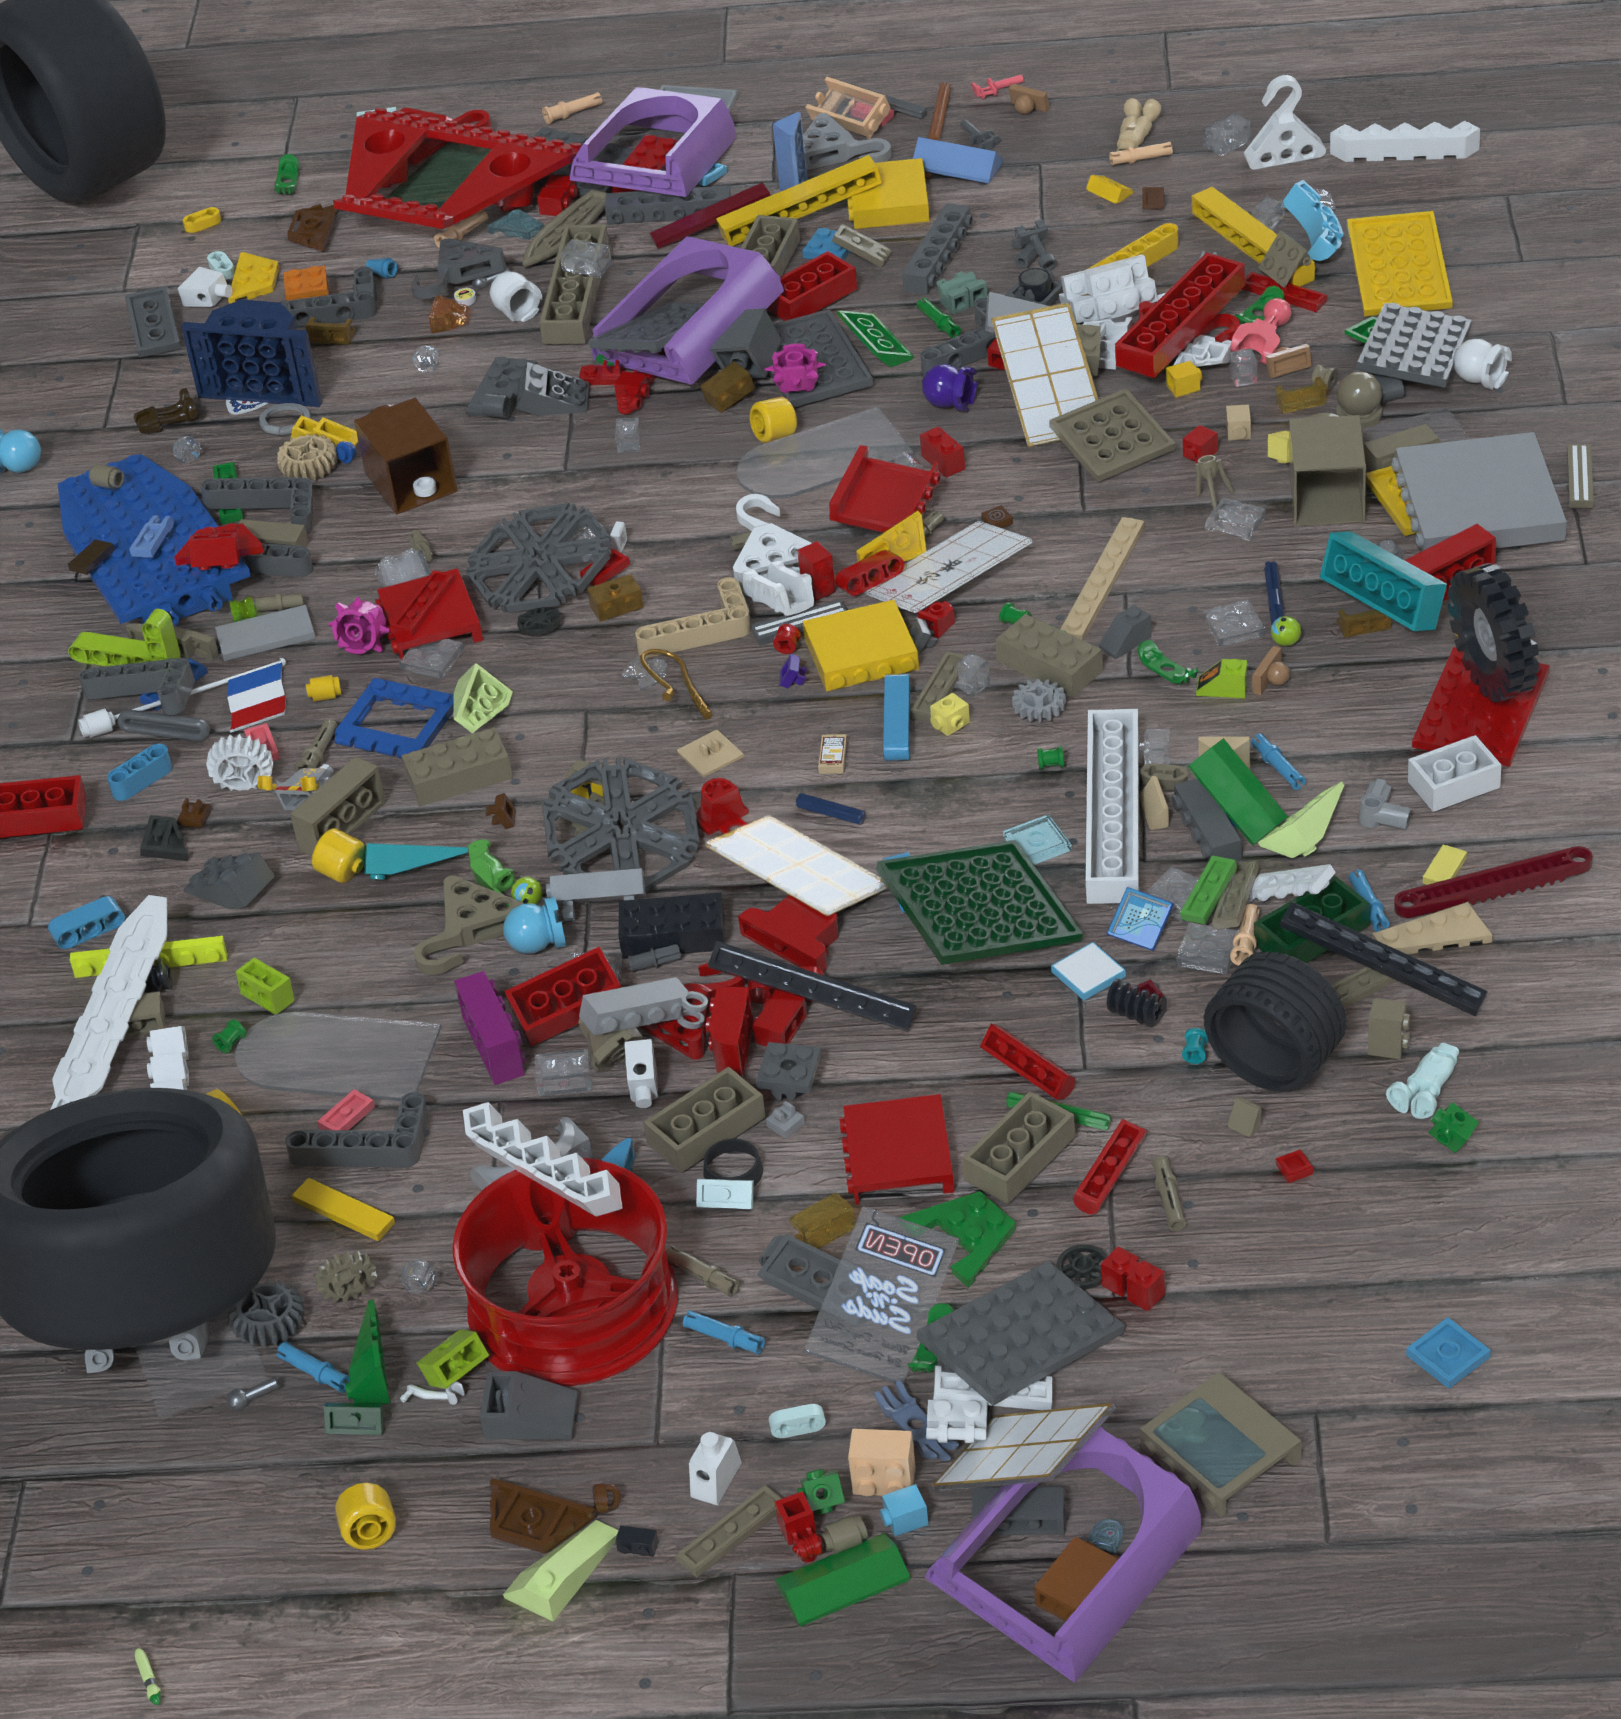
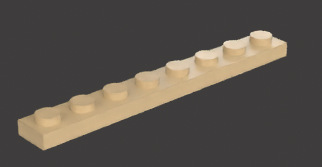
[1060,517,1145,641]

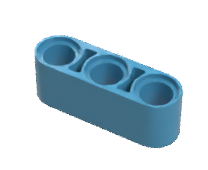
[107,744,172,801]
[48,896,125,949]

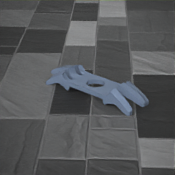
[874,1380,959,1461]

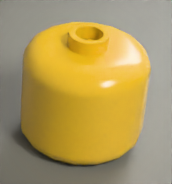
[750,397,797,443]
[311,828,365,884]
[335,1482,396,1550]

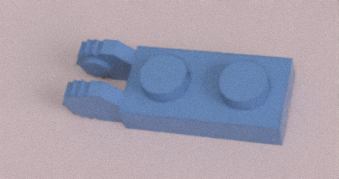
[129,515,174,558]

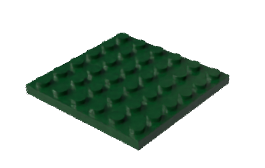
[876,840,1083,965]

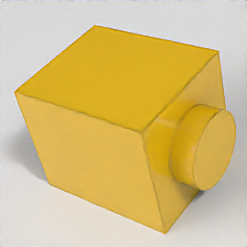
[1166,360,1202,397]

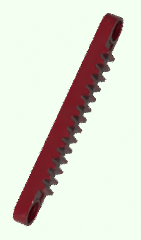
[1394,846,1593,918]

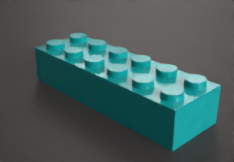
[1320,531,1447,631]

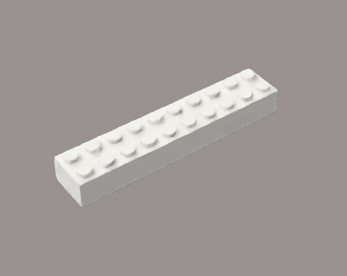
[1086,709,1139,904]

